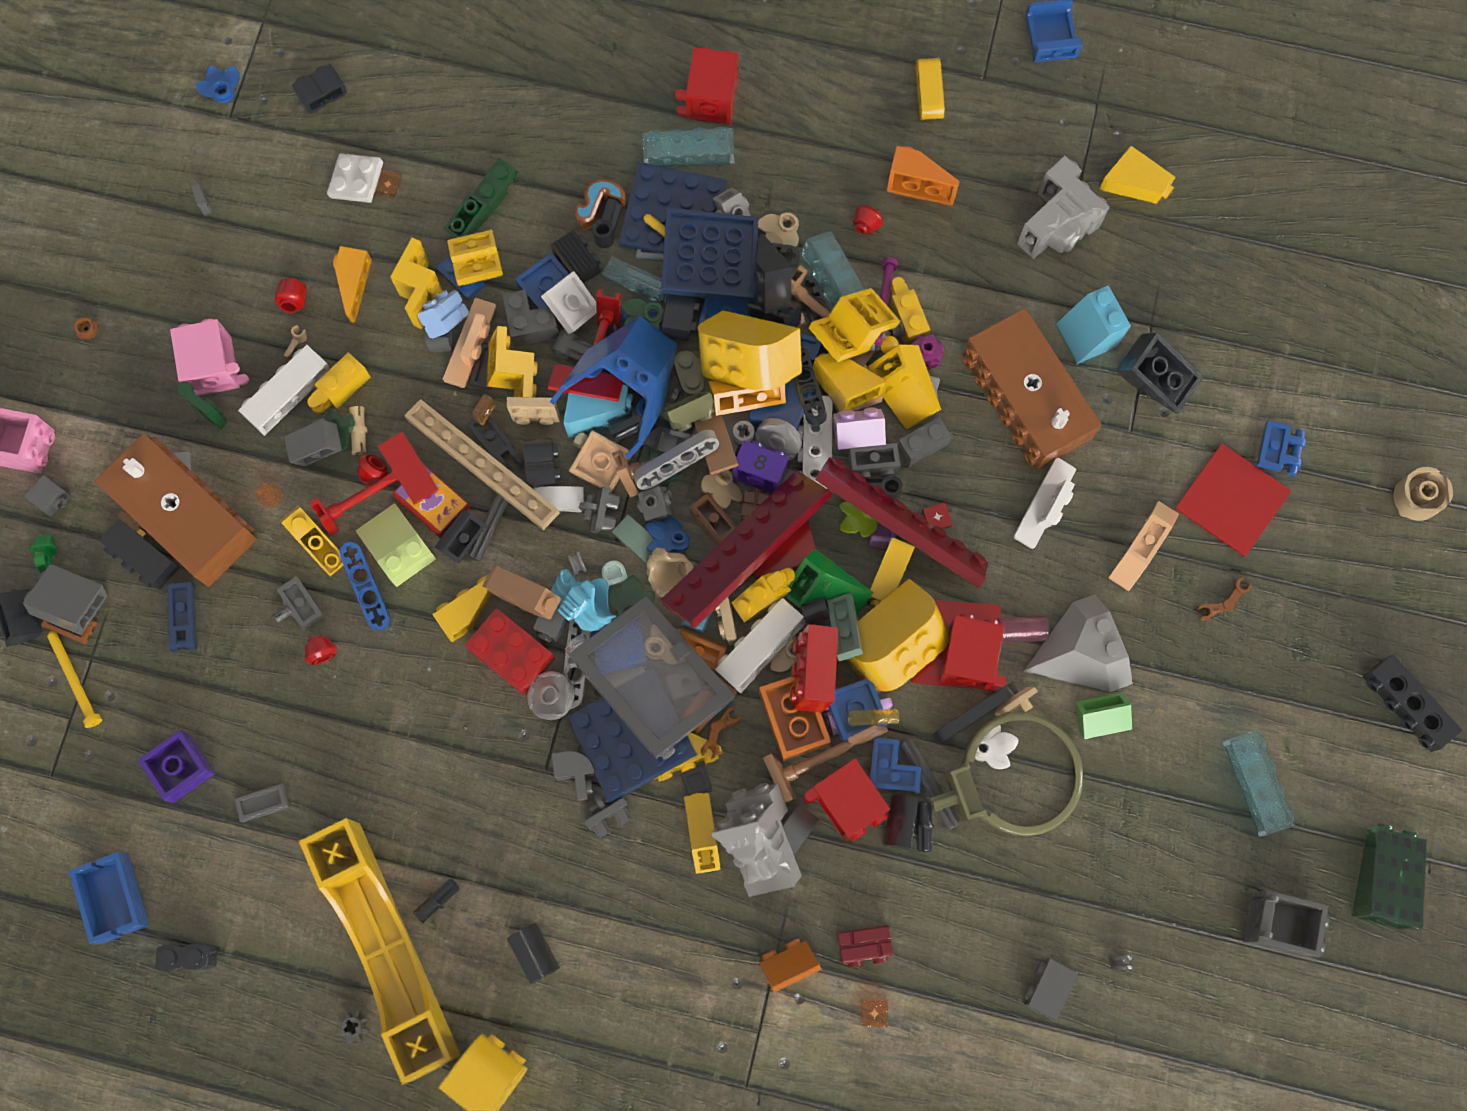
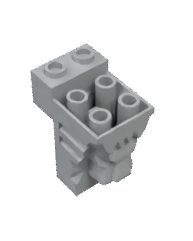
[1017,156,1109,259]
[711,783,802,897]

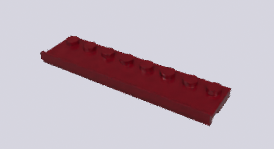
[815,457,988,588]
[660,470,832,629]

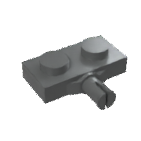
[272,576,324,630]

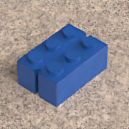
[68,852,150,944]

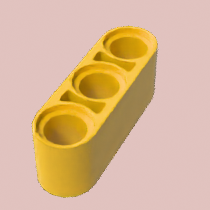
[916,58,944,120]

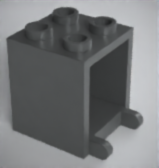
[1243,890,1330,958]

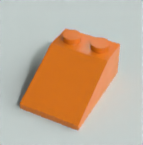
[887,146,960,206]
[759,938,822,992]

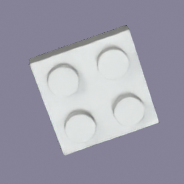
[327,154,383,203]
[541,271,596,334]

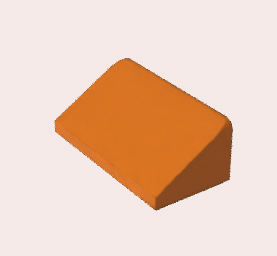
[679,627,727,670]

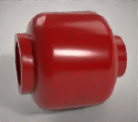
[275,277,307,313]

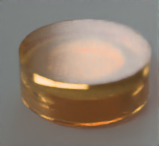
[256,483,282,508]

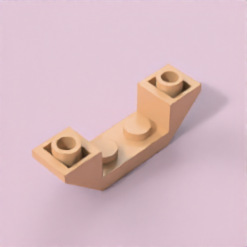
[1108,501,1179,591]

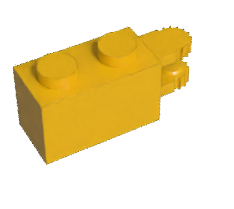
[890,277,930,345]
[307,352,370,414]
[731,568,795,623]

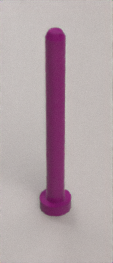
[874,257,898,345]

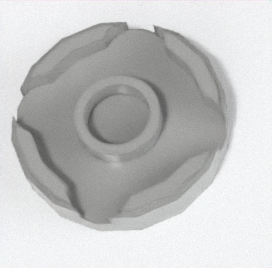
[755,418,802,461]
[527,671,575,721]

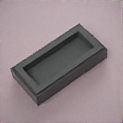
[234,783,290,823]

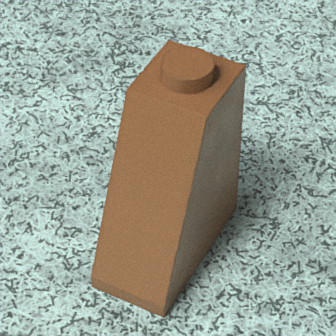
[482,565,561,620]

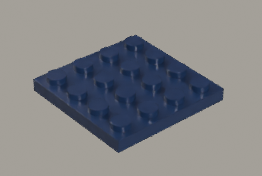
[619,162,727,254]
[661,208,759,302]
[568,669,698,803]

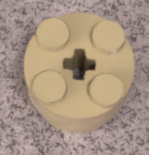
[1393,467,1453,521]

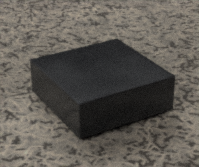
[680,765,712,796]

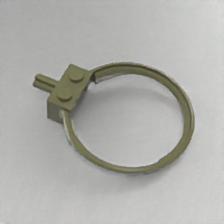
[929,712,1083,836]

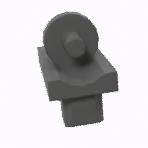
[579,486,620,533]
[584,794,631,839]

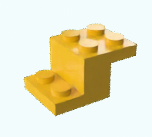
[390,238,443,329]
[809,288,900,362]
[487,326,537,397]

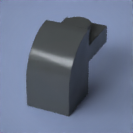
[552,751,595,803]
[783,804,819,855]

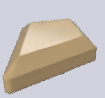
[995,687,1038,717]

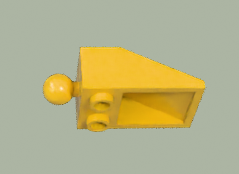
[868,336,941,430]

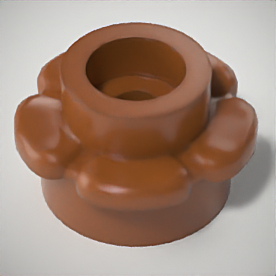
[74,317,98,339]

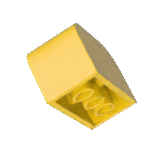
[698,311,802,390]
[846,579,950,691]
[439,1034,528,1111]

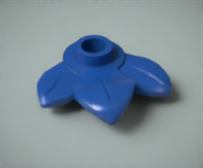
[196,65,240,103]
[645,517,690,553]

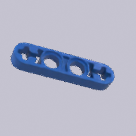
[339,542,391,631]

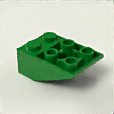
[784,549,874,616]

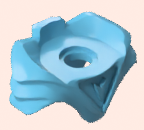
[551,569,617,631]

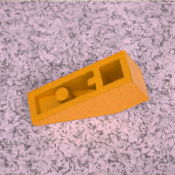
[333,246,372,323]
[708,380,786,416]

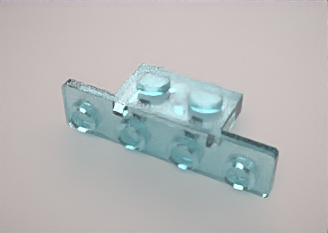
[602,257,668,305]

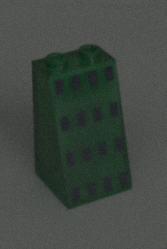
[1352,824,1427,930]

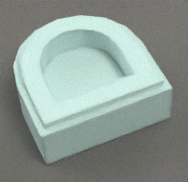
[602,560,629,587]

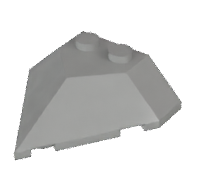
[1023,594,1133,693]

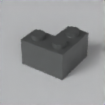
[502,290,559,347]

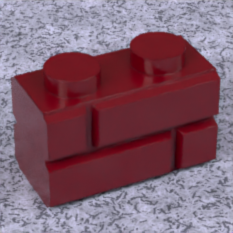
[837,925,893,968]

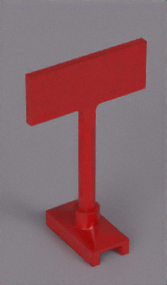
[548,289,624,402]
[309,432,439,536]

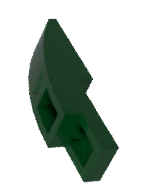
[443,157,519,238]

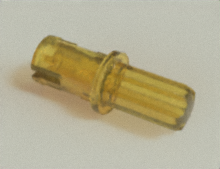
[848,707,899,726]

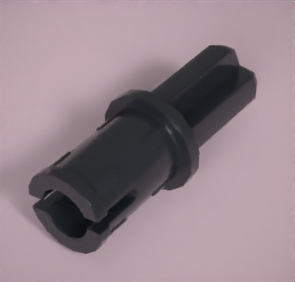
[915,802,935,853]
[413,879,460,924]

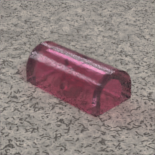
[996,615,1049,643]

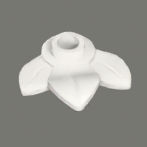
[975,725,1018,769]

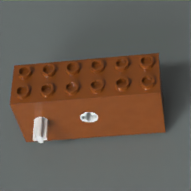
[962,308,1102,471]
[94,433,257,587]

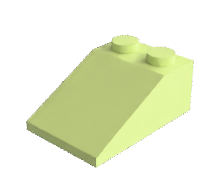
[356,503,436,587]

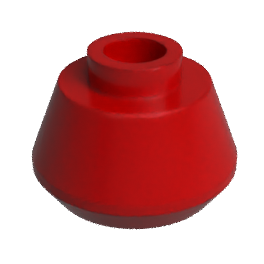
[853,205,883,235]
[357,454,389,485]
[305,635,337,665]

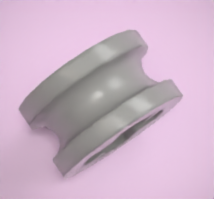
[733,421,754,445]
[567,551,586,575]

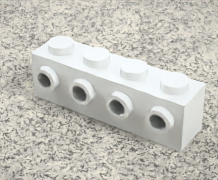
[238,345,330,436]
[798,395,832,489]
[715,598,806,694]

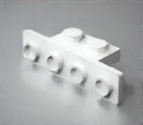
[1013,458,1076,549]

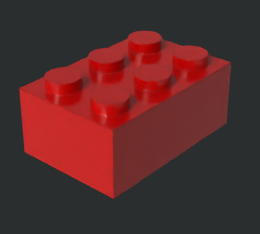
[464,608,555,696]
[790,624,838,713]

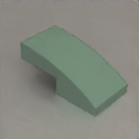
[611,515,654,565]

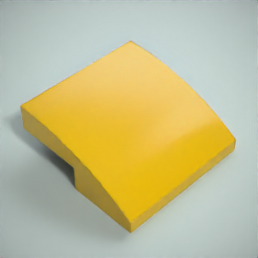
[447,230,503,286]

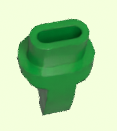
[30,535,57,574]

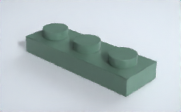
[827,593,863,661]

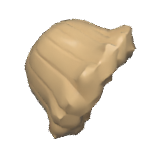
[646,548,695,598]

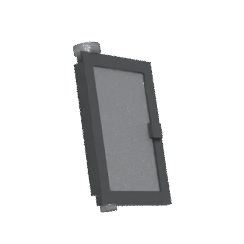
[565,596,735,760]

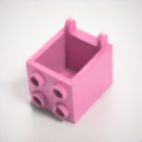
[170,319,249,396]
[0,408,55,474]

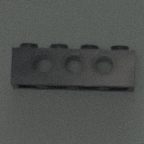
[1363,654,1463,752]

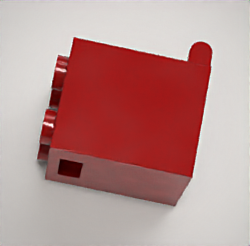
[675,47,739,125]
[939,613,1006,692]
[803,759,890,842]

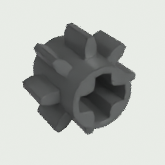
[337,1010,370,1043]

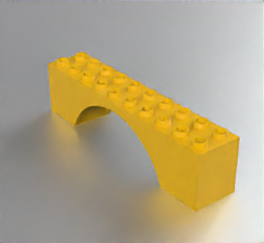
[299,818,461,1084]

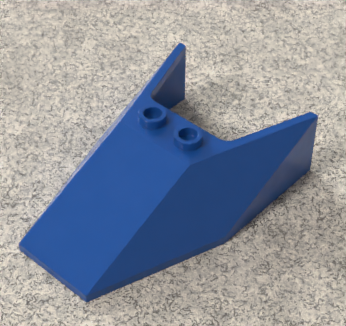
[550,316,678,459]

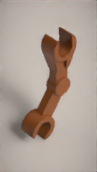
[1196,577,1252,621]
[701,708,741,760]

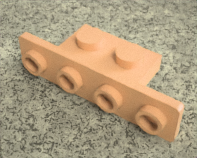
[443,298,497,388]

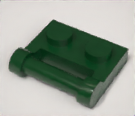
[177,382,227,430]

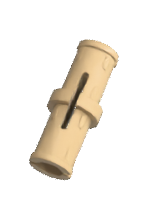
[348,406,368,456]

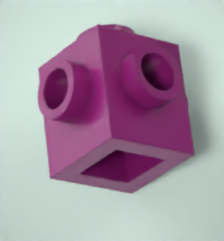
[912,334,944,370]

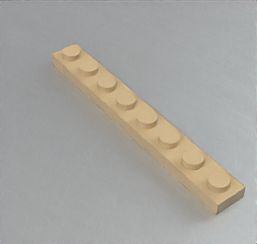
[404,399,560,530]

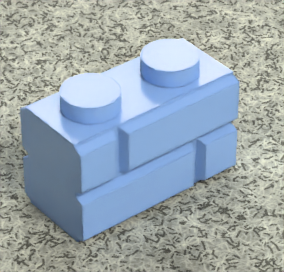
[418,290,469,339]

